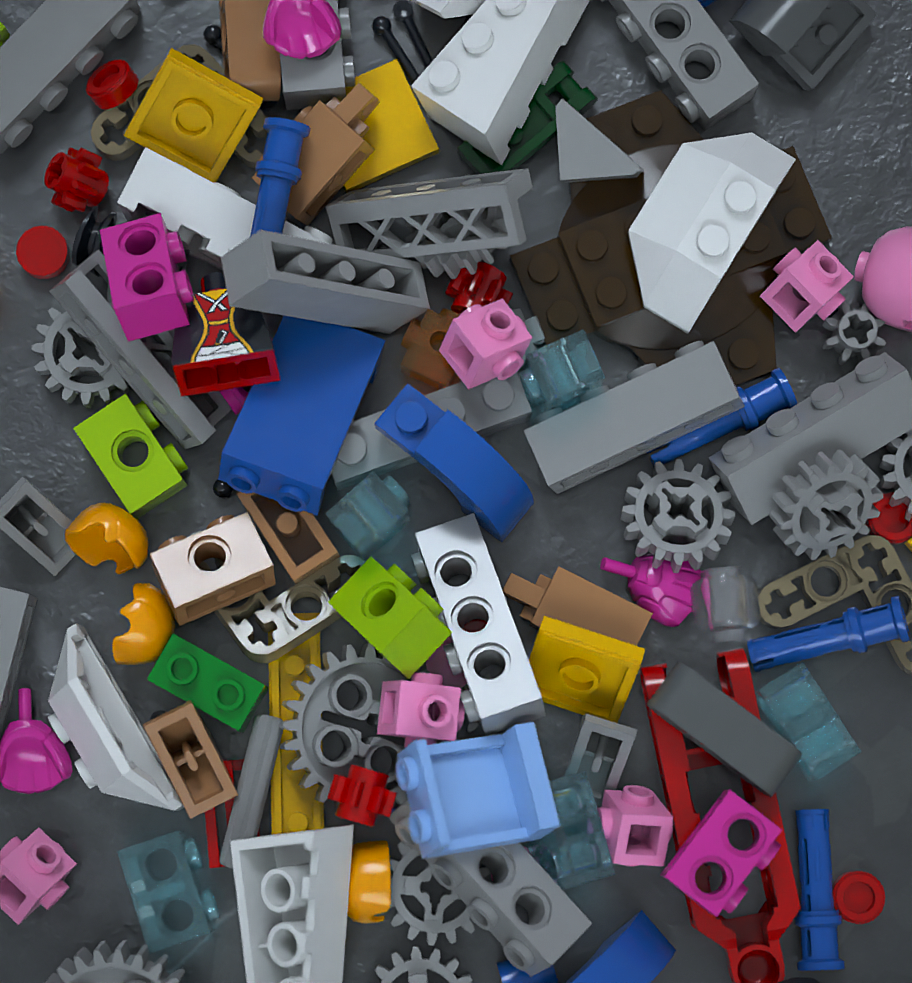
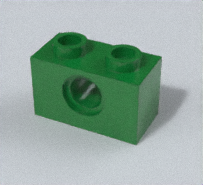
[147,633,269,733]

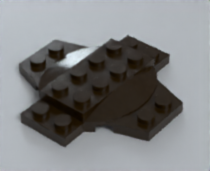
[509,90,832,387]

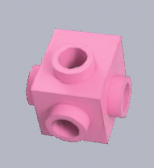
[760,240,854,333]
[439,298,533,390]
[377,673,464,748]
[592,785,673,867]
[0,828,77,925]

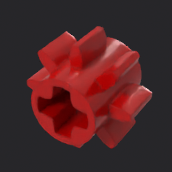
[44,147,109,213]
[445,261,513,317]
[327,764,397,827]

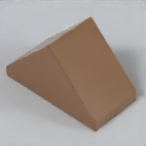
[143,701,238,819]

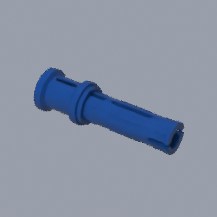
[250,117,311,237]
[647,368,798,466]
[747,595,911,672]
[794,809,845,971]

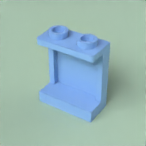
[396,722,560,859]

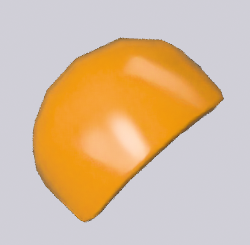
[65,503,148,574]
[112,583,175,665]
[347,840,391,924]

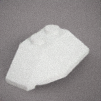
[628,132,796,334]
[48,623,184,811]

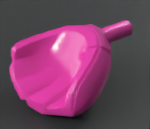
[262,0,341,59]
[600,553,702,627]
[0,688,73,794]

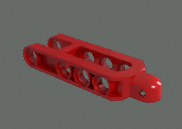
[640,648,801,983]

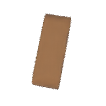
[219,0,281,101]

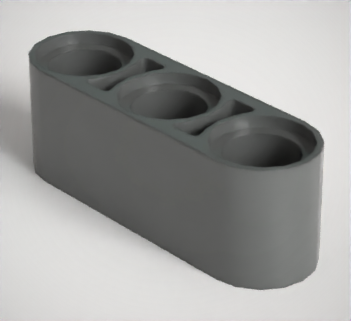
[646,662,803,797]

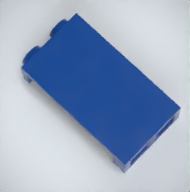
[218,316,386,515]

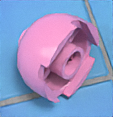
[854,226,912,332]

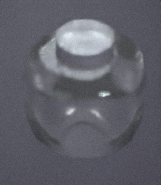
[690,566,761,643]

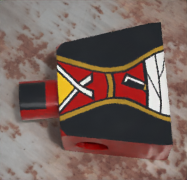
[172,272,281,397]

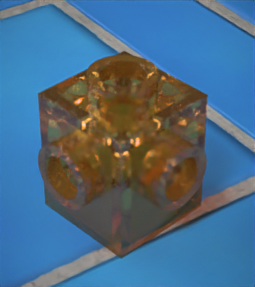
[401,308,460,390]

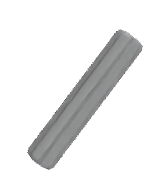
[219,714,283,869]

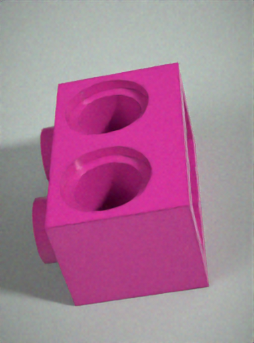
[100,213,194,342]
[660,790,782,917]

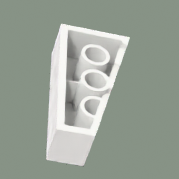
[411,0,590,165]
[117,147,333,270]
[230,825,354,983]

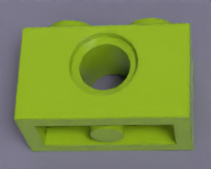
[73,393,188,519]
[328,556,453,679]

